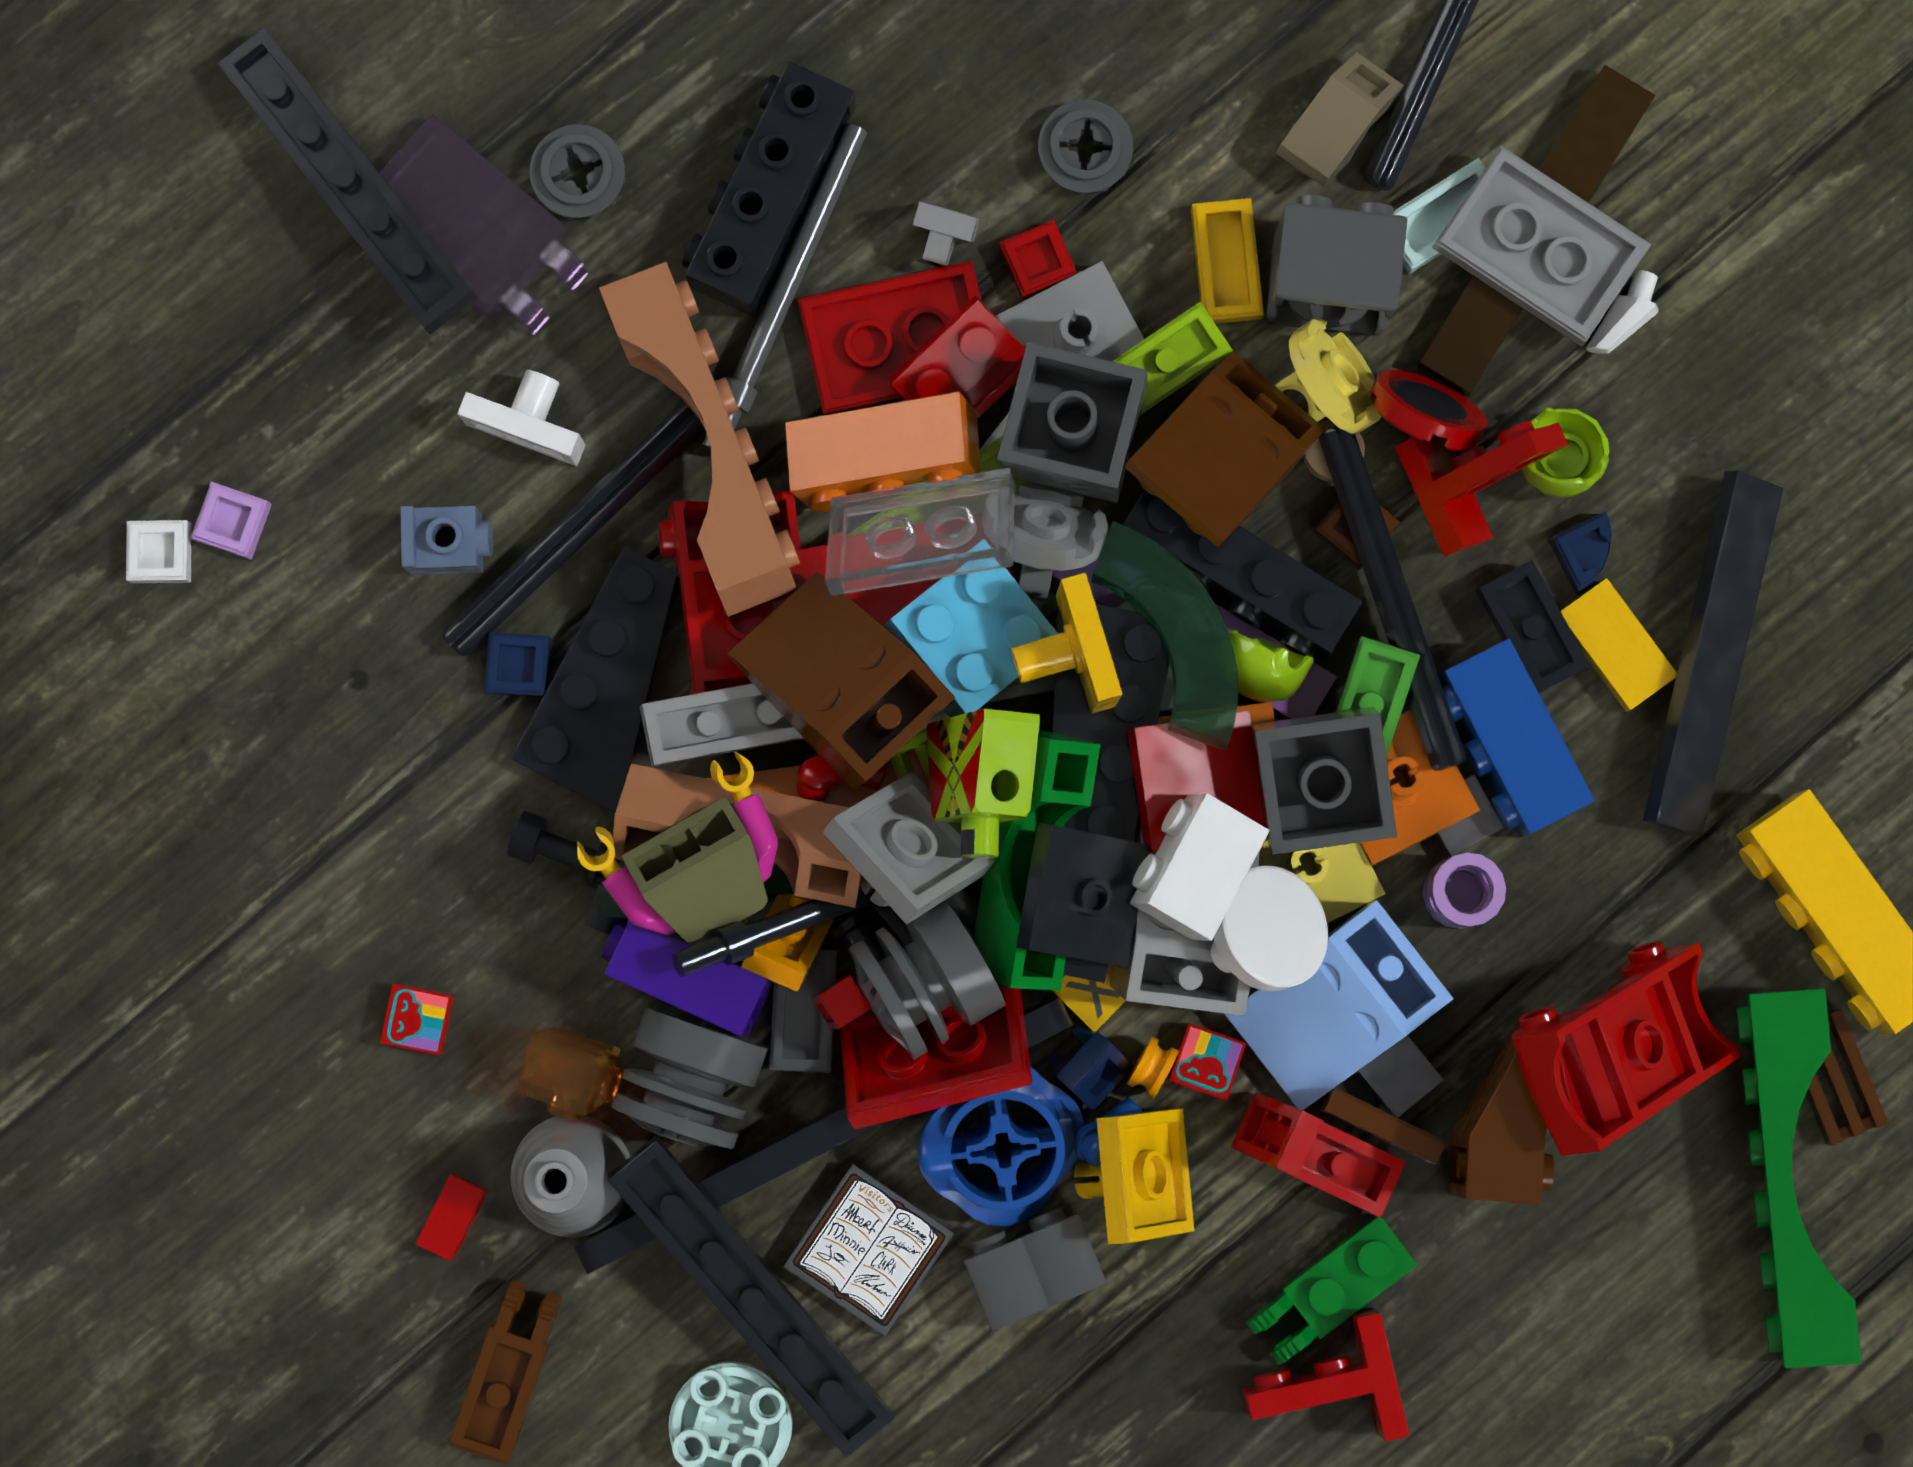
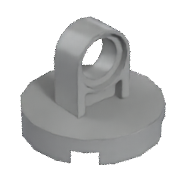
[984,483,1108,601]

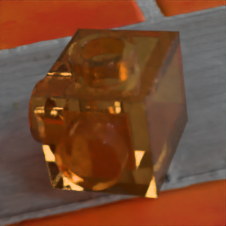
[516,1026,621,1119]

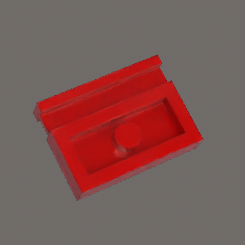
[889,295,1026,419]

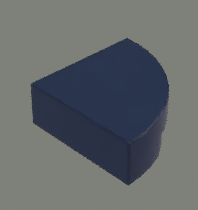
[1548,511,1612,594]

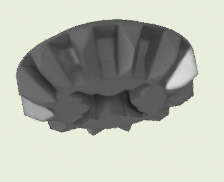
[1038,100,1133,196]
[530,124,626,221]

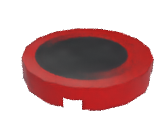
[1369,370,1488,451]

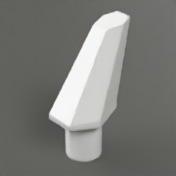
[1586,270,1658,354]

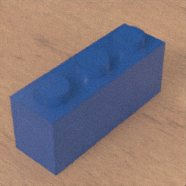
[1439,638,1595,838]

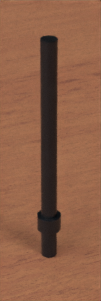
[672,886,876,977]

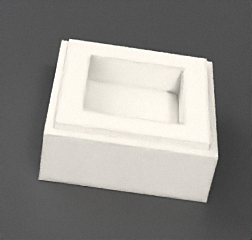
[126,520,192,583]

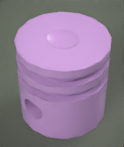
[1422,852,1506,929]

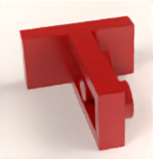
[1395,420,1568,557]
[1230,1092,1406,1218]
[1242,1308,1410,1442]

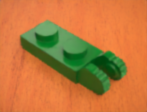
[1246,1216,1418,1365]

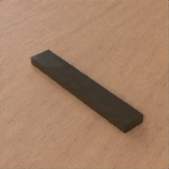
[1417,65,1655,397]

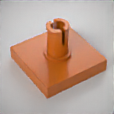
[1359,710,1480,866]

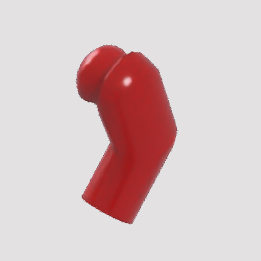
[796,754,889,802]

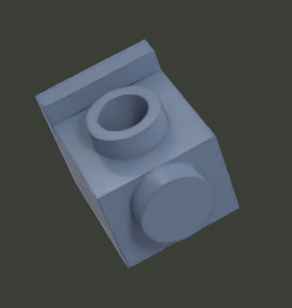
[400,506,493,575]

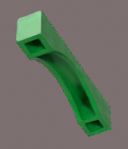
[1736,988,1862,1368]

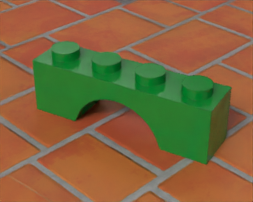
[973,731,1101,991]

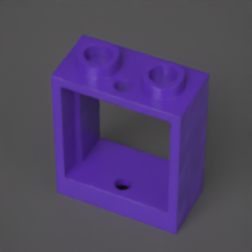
[601,920,774,1037]

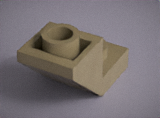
[1276,52,1404,187]

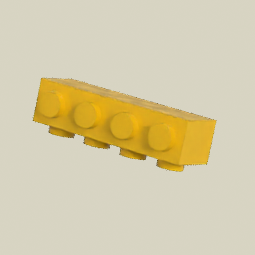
[1736,789,1913,1034]

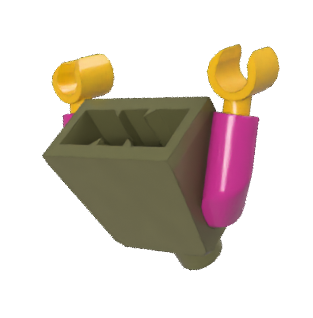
[577,752,778,946]

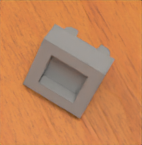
[913,201,981,266]

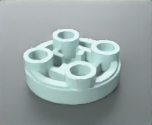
[668,1361,793,1467]

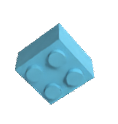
[883,543,1058,717]

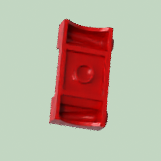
[658,490,801,695]
[1511,941,1741,1156]

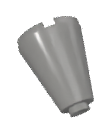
[511,1114,631,1237]

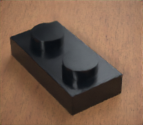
[1476,560,1590,693]

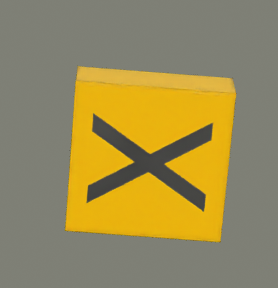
[1051,965,1126,1033]

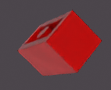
[810,975,871,1029]
[415,1173,490,1261]

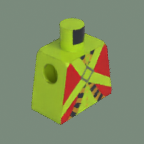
[927,708,1040,859]

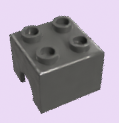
[1265,195,1408,336]

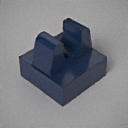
[1049,1027,1134,1111]

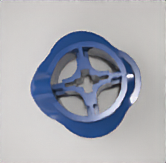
[917,1066,1085,1226]

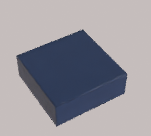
[484,632,551,698]

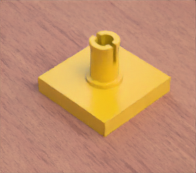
[1011,572,1123,714]
[1074,1109,1194,1244]

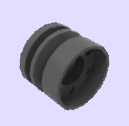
[848,900,1006,1060]
[611,1007,768,1149]

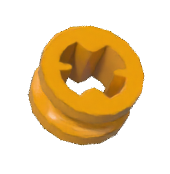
[1126,1036,1179,1099]

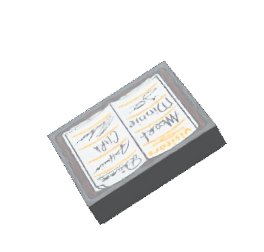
[783,1163,954,1336]

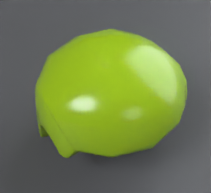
[1521,407,1610,498]
[1214,629,1314,702]

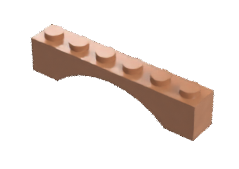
[599,262,800,617]

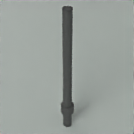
[702,123,867,451]

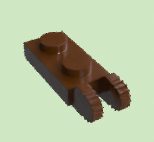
[449,1279,562,1465]

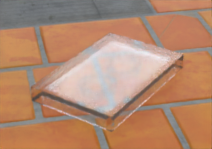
[825,467,1015,596]

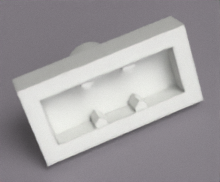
[457,370,586,467]

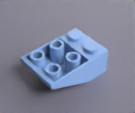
[1225,900,1454,1110]

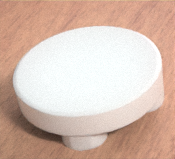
[1211,866,1328,992]

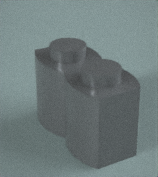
[964,1207,1107,1331]

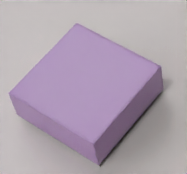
[191,482,272,560]

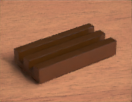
[1806,1009,1889,1146]

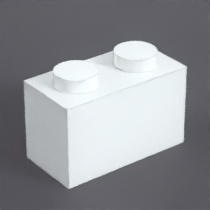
[1129,793,1270,941]

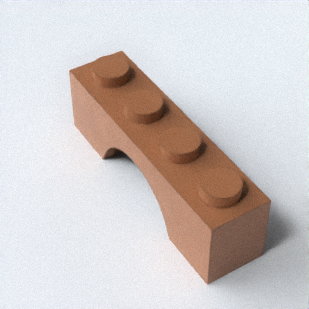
[613,763,863,908]

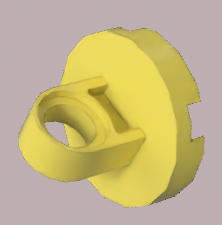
[1274,318,1381,434]

